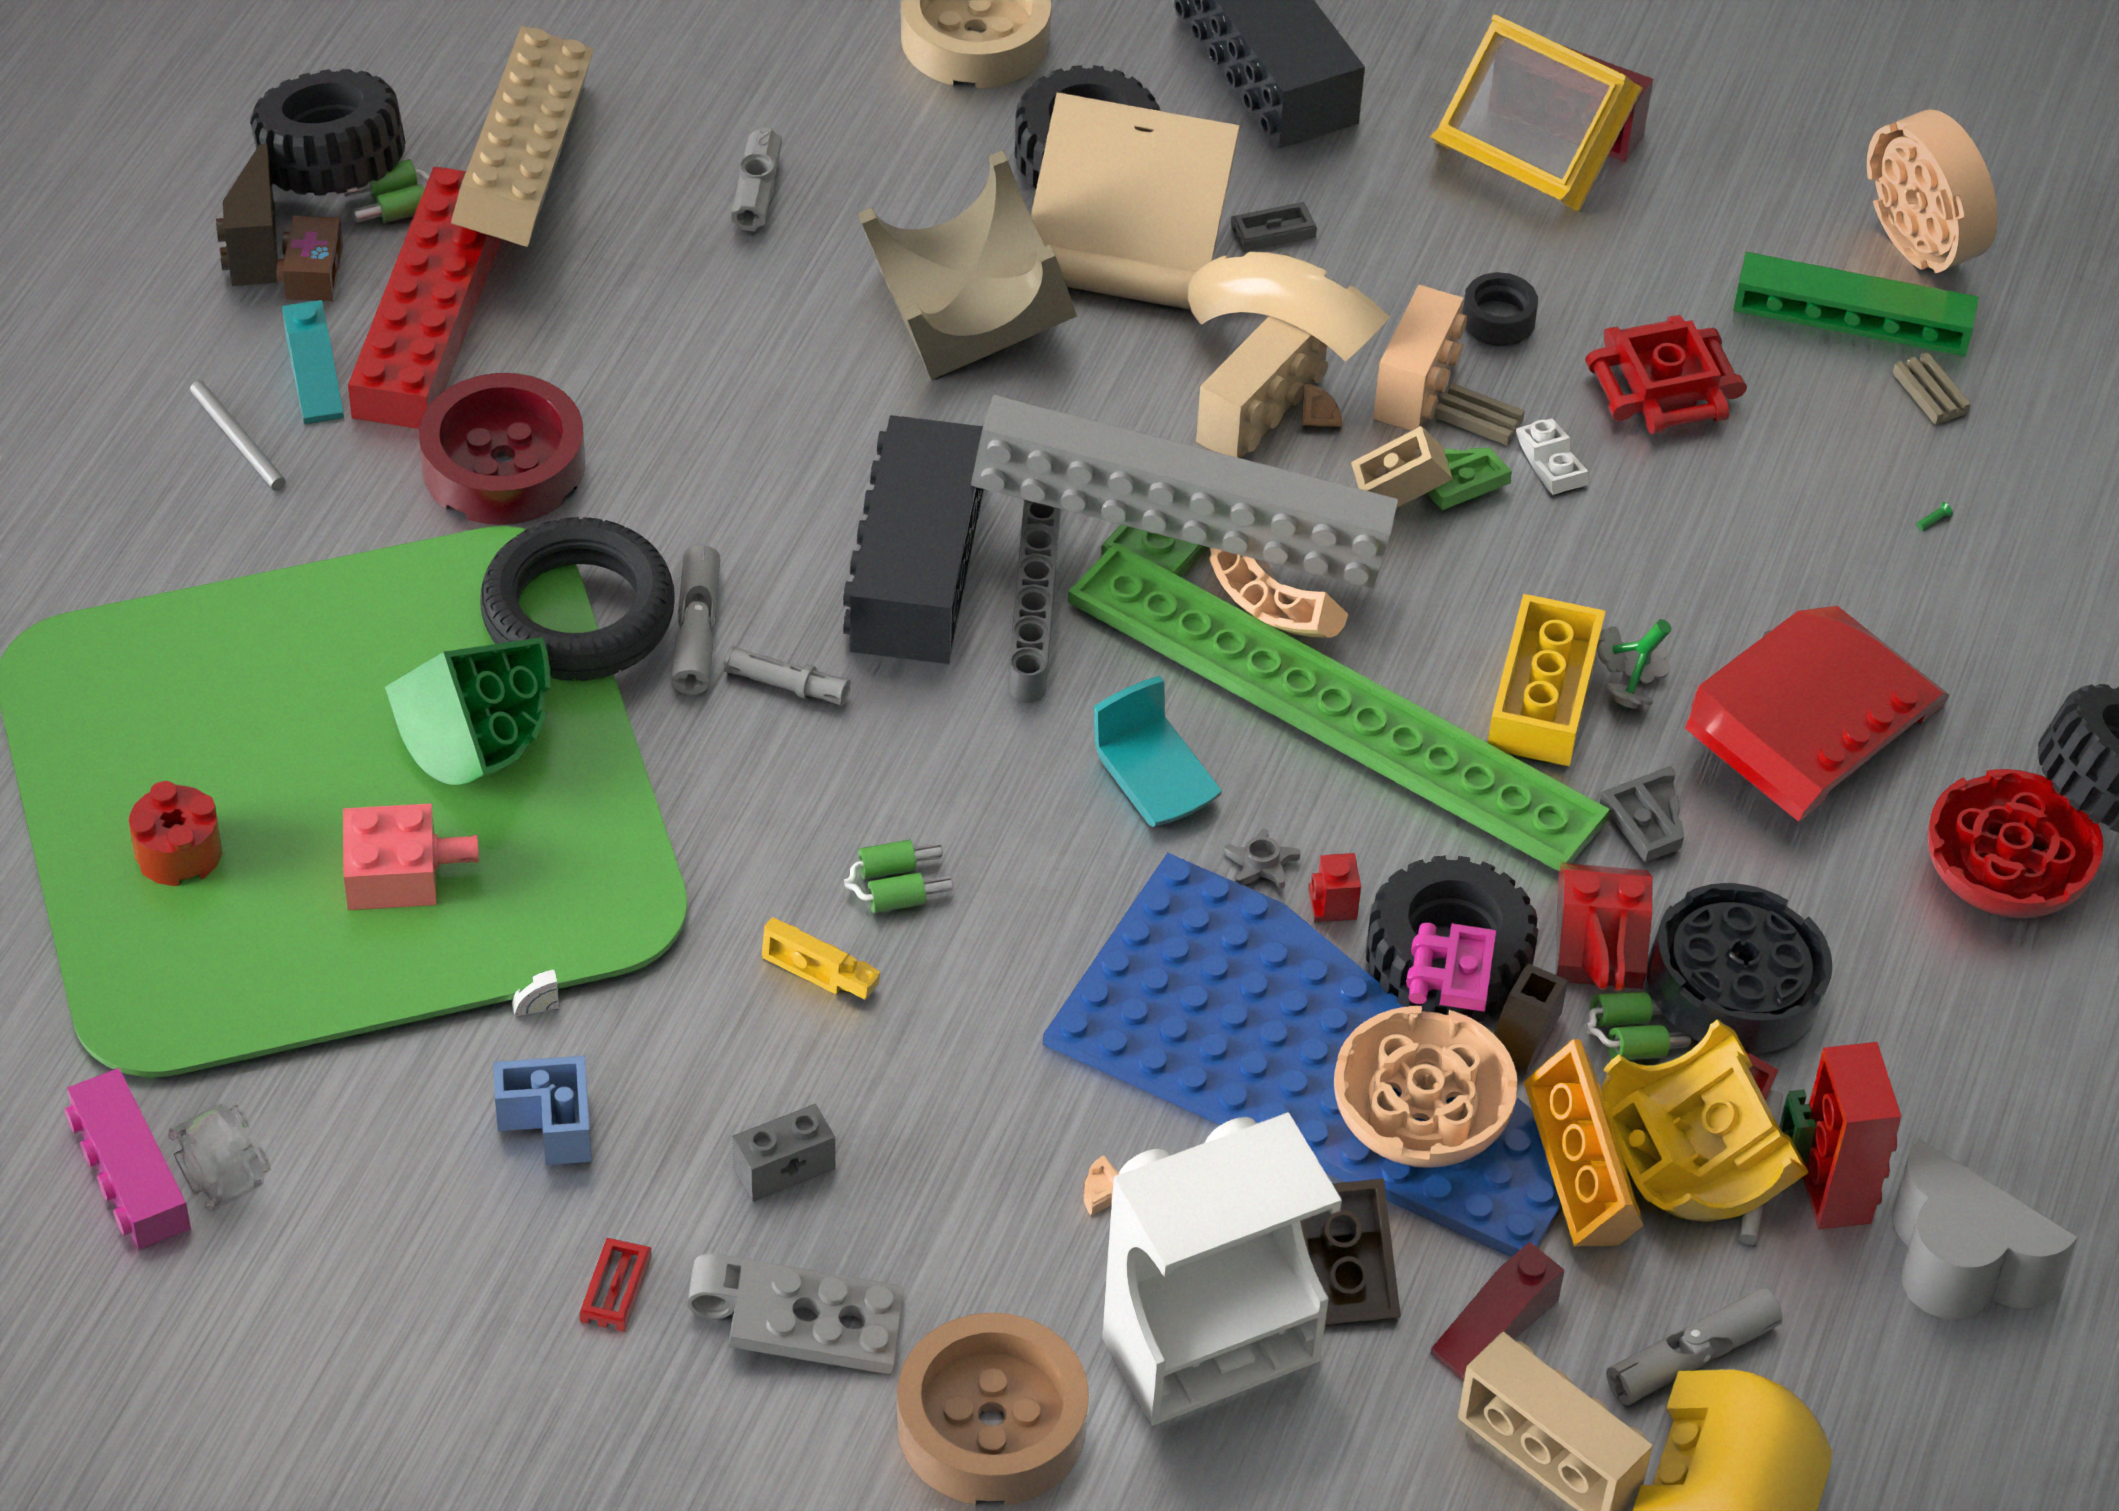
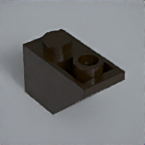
[1494,963,1568,1075]

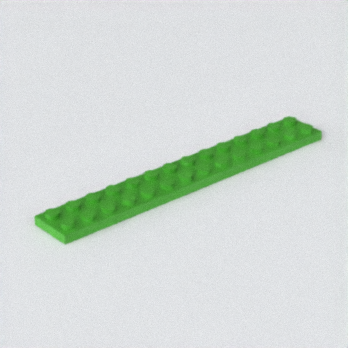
[1068,542,1610,871]

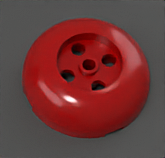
[1927,769,2104,918]

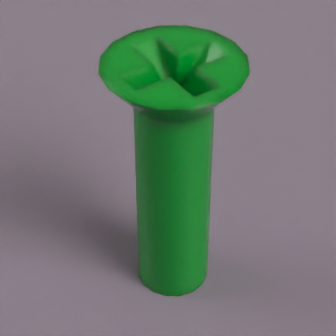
[1916,501,1953,531]

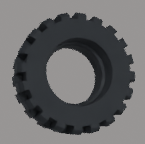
[1015,65,1161,189]
[250,69,406,196]
[2038,684,2119,833]
[1365,855,1539,1022]

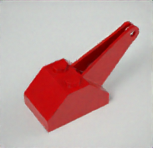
[1555,863,1653,991]

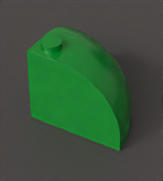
[385,637,551,785]

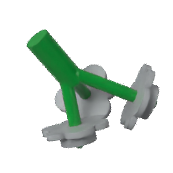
[1597,619,1672,709]

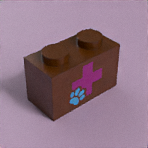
[277,216,343,301]

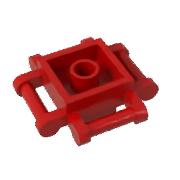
[1585,314,1747,435]

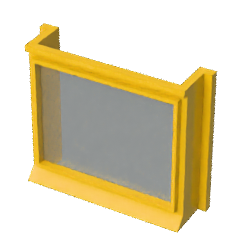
[1430,14,1642,212]

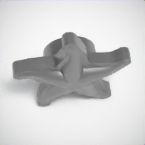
[1225,828,1301,889]

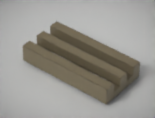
[1893,352,1971,425]
[1434,383,1525,445]

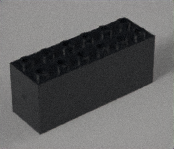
[1174,0,1365,149]
[843,415,984,664]

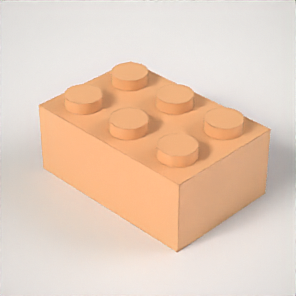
[1373,284,1467,431]

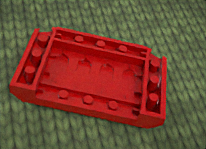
[1685,605,1949,822]

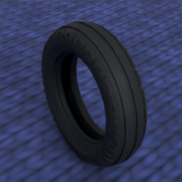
[480,517,675,681]

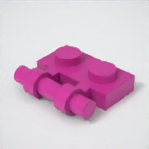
[1406,923,1496,1012]

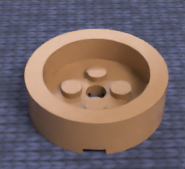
[897,1313,1089,1505]

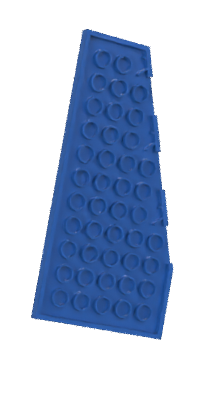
[1043,852,1562,1257]

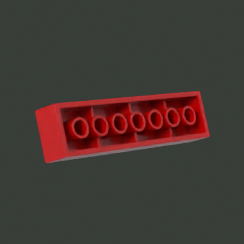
[348,166,501,429]

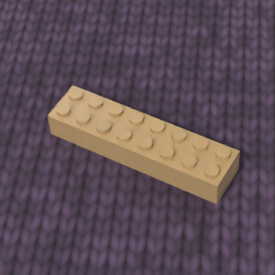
[451,25,594,247]

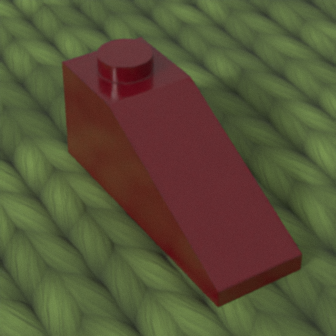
[1430,1242,1565,1381]

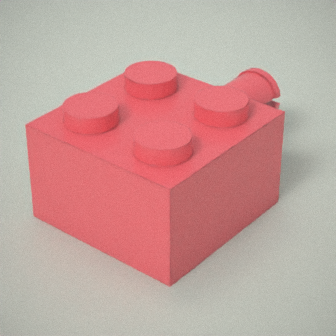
[343,803,479,910]

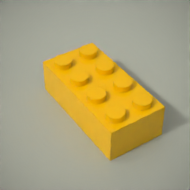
[1487,593,1606,767]

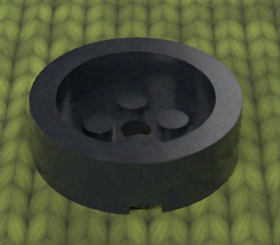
[1646,883,1833,1054]

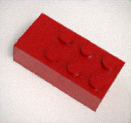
[1803,1042,1902,1230]

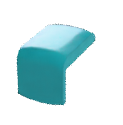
[1093,676,1222,827]

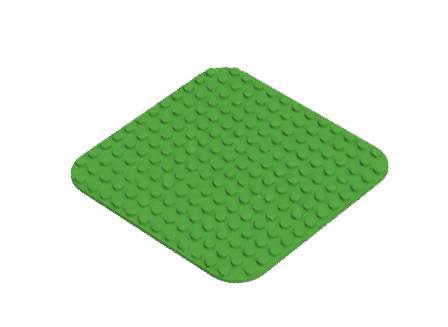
[0,526,687,1078]

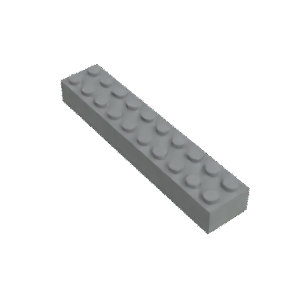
[971,395,1398,589]

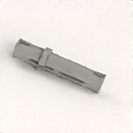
[724,646,851,706]

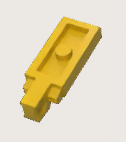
[762,917,880,1000]

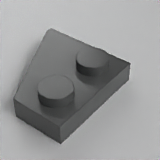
[1599,766,1684,862]

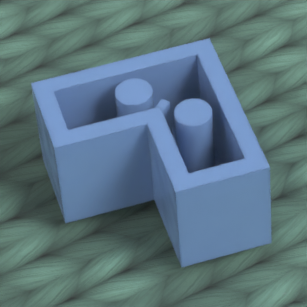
[493,1056,592,1165]

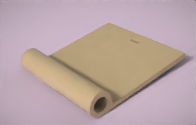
[1031,93,1240,310]

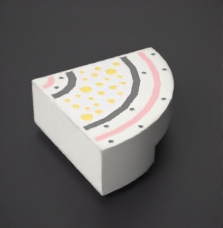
[512,970,559,1017]

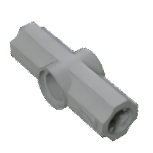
[731,127,782,231]

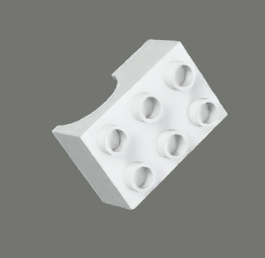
[1102,1112,1342,1426]

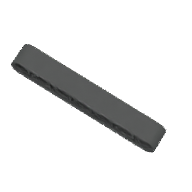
[1008,499,1061,703]

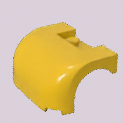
[1601,1020,1809,1222]
[1632,1370,1833,1511]

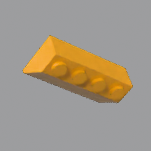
[1524,1039,1644,1246]

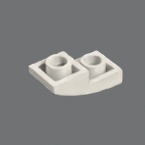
[1516,418,1589,495]

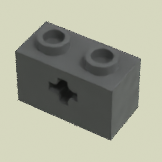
[732,1103,836,1202]

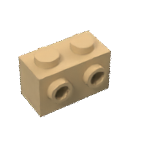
[1351,426,1453,508]

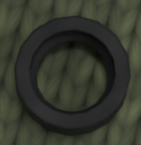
[1462,272,1538,345]

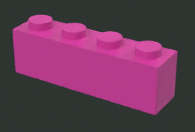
[64,1068,191,1250]

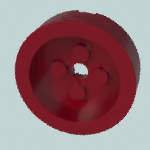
[419,373,585,525]

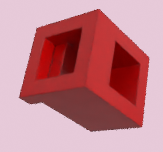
[1308,853,1361,922]

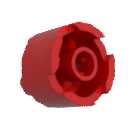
[128,781,222,886]

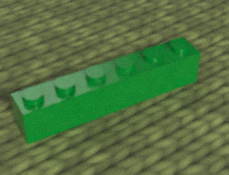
[1733,252,1979,357]

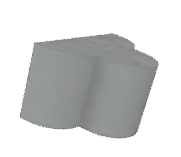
[1892,1138,2078,1320]

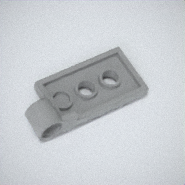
[687,1253,904,1375]

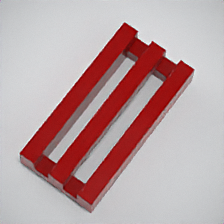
[579,1237,652,1332]

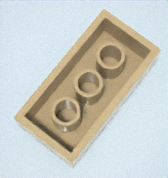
[1196,316,1328,458]
[1458,1332,1653,1511]

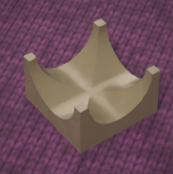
[857,150,1077,380]

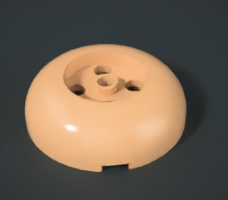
[1334,1006,1517,1168]

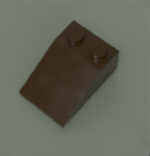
[216,144,278,286]
[1300,1178,1401,1326]

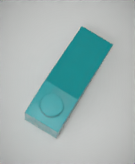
[282,300,344,424]

